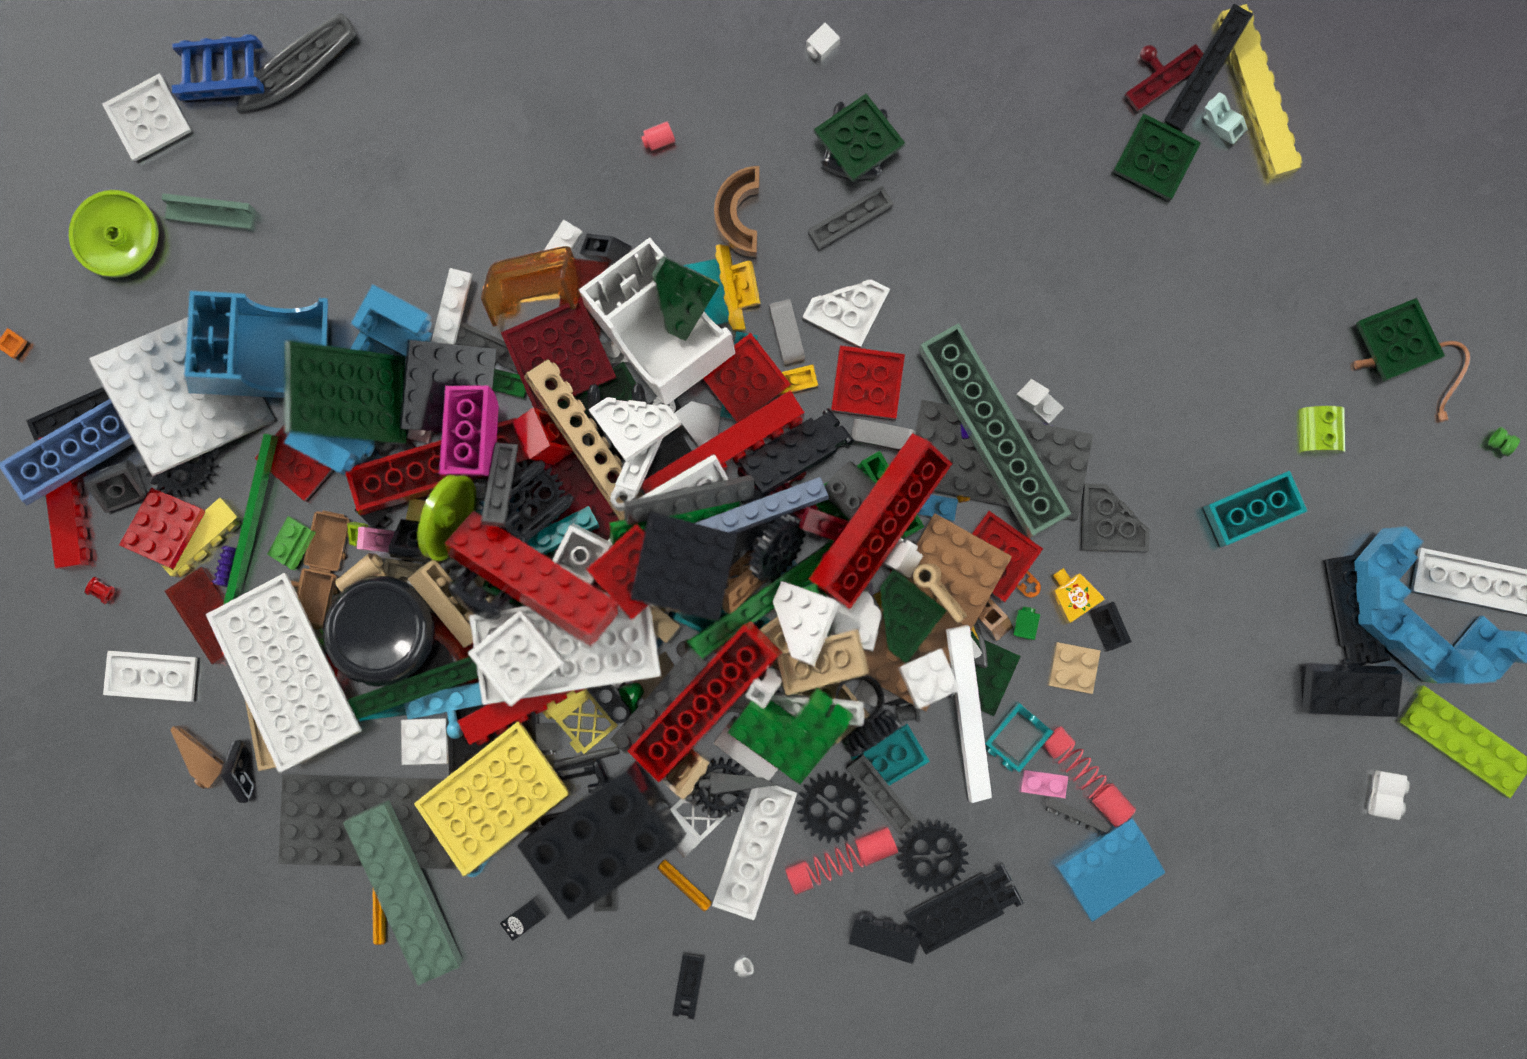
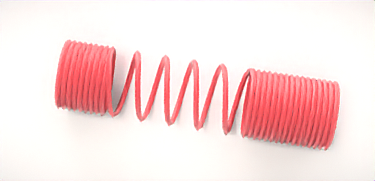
[1042,726,1136,827]
[785,827,898,895]

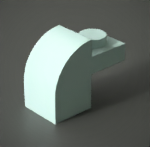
[1203,92,1248,144]

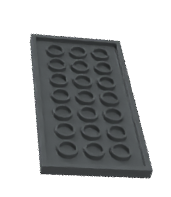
[915,400,1093,520]
[278,774,457,869]

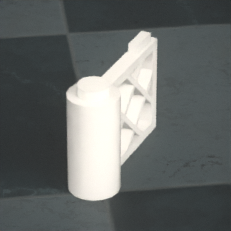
[670,782,732,857]

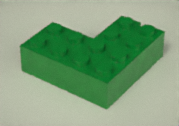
[727,688,854,785]

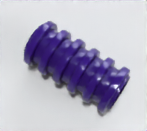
[212,545,236,587]

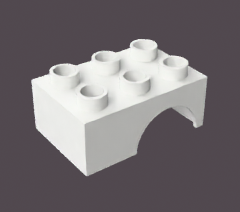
[579,238,735,405]

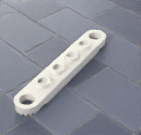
[610,397,676,511]

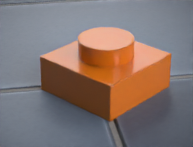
[0,328,28,359]

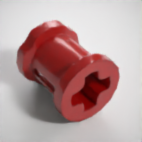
[84,577,115,604]

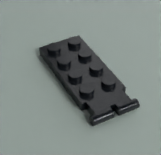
[738,408,854,497]
[1325,554,1390,665]
[905,863,1024,955]

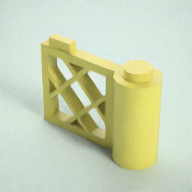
[543,689,618,754]

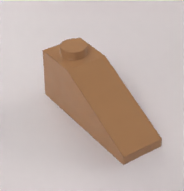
[977,597,1013,641]
[170,726,224,789]

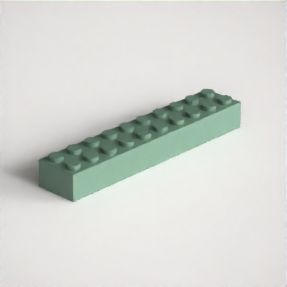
[919,323,1071,539]

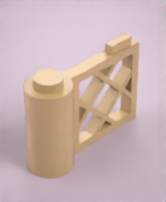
[335,553,388,592]
[914,563,967,623]

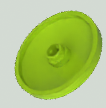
[69,190,158,278]
[418,475,476,561]

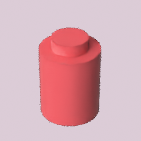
[641,121,675,151]

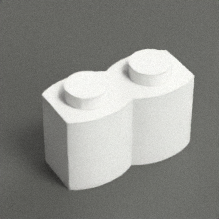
[1369,770,1409,820]

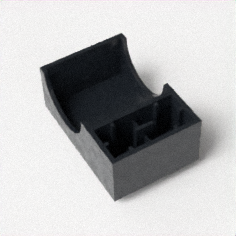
[517,761,687,920]

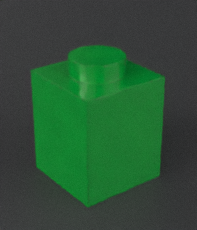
[1011,606,1041,641]

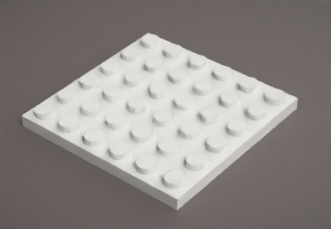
[89,317,275,477]

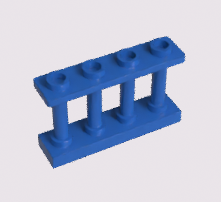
[172,34,264,101]

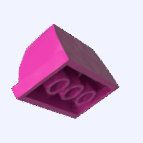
[439,386,499,476]

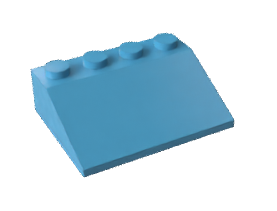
[1054,818,1166,922]

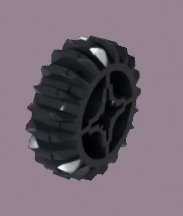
[842,709,900,757]
[692,757,751,818]

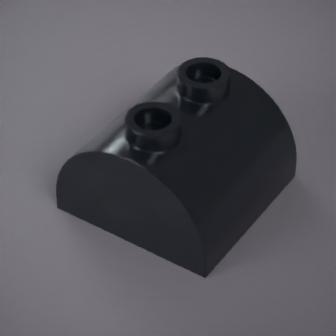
[388,519,432,564]

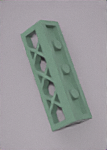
[162,193,256,231]

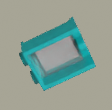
[985,702,1053,773]

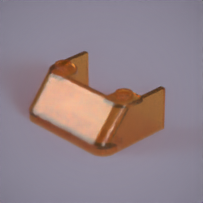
[481,246,580,327]

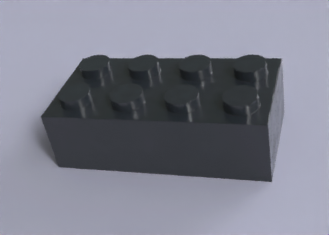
[1302,663,1403,717]

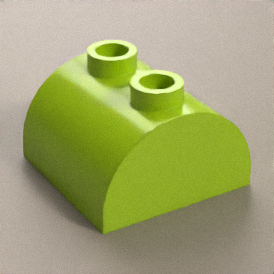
[1299,406,1345,453]

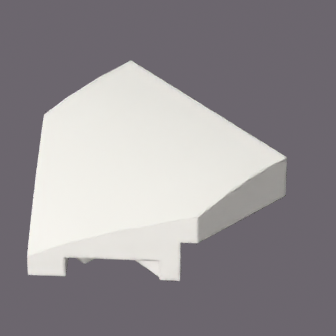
[674,401,721,447]

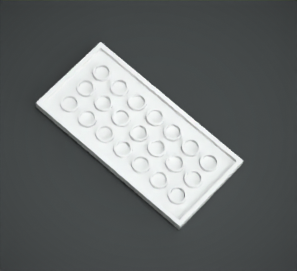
[206,573,362,773]
[469,593,661,705]

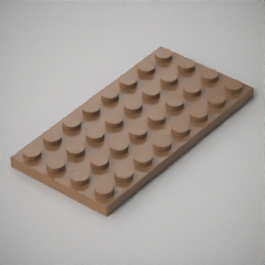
[863,513,1012,712]

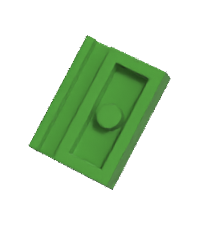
[267,516,316,570]

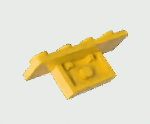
[715,244,761,331]

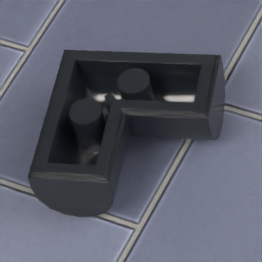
[219,740,254,803]

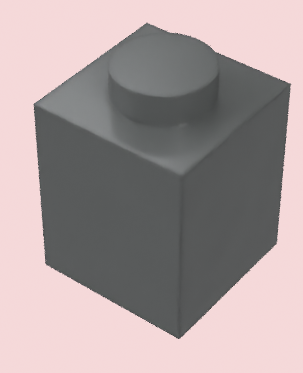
[536,723,561,755]

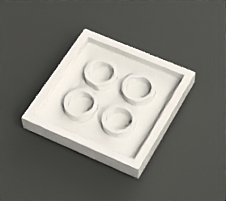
[102,73,192,162]
[468,610,564,706]

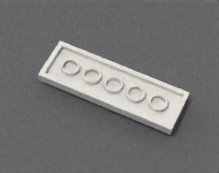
[1411,548,1527,615]
[712,786,797,920]

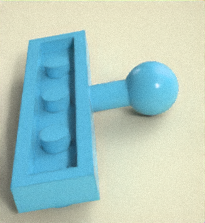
[404,682,483,739]

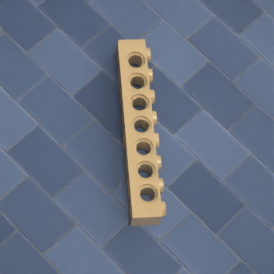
[524,359,644,521]

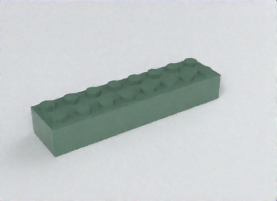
[343,800,463,985]

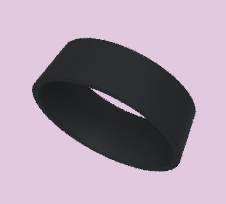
[835,675,884,723]

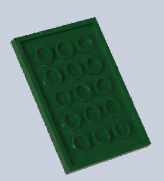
[285,340,406,445]

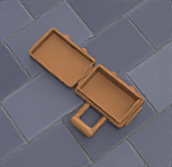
[290,510,351,630]

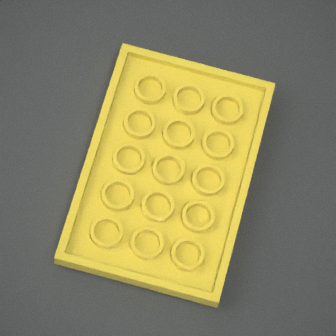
[414,722,571,876]

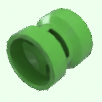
[1488,427,1520,457]

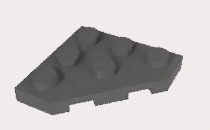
[1082,483,1150,552]

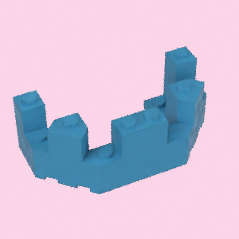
[284,284,432,475]
[1354,527,1527,684]

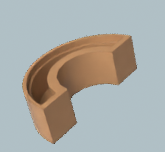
[714,166,760,258]

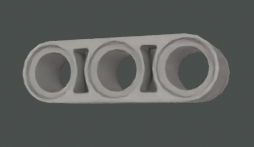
[769,299,805,365]
[851,419,916,451]

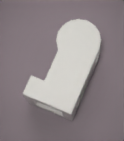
[745,668,782,709]

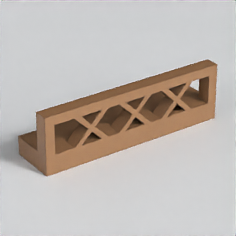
[722,550,765,614]

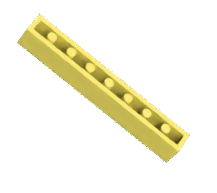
[1217,4,1302,180]

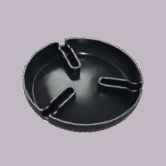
[323,576,435,686]

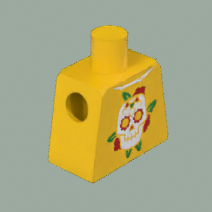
[1052,568,1105,624]

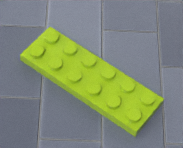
[1397,686,1527,798]

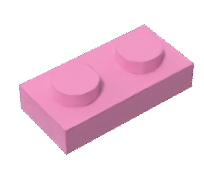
[357,527,395,553]
[1020,770,1068,798]

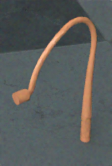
[1354,341,1470,422]

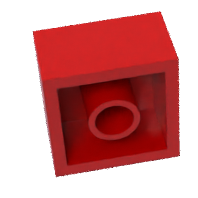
[513,408,574,465]

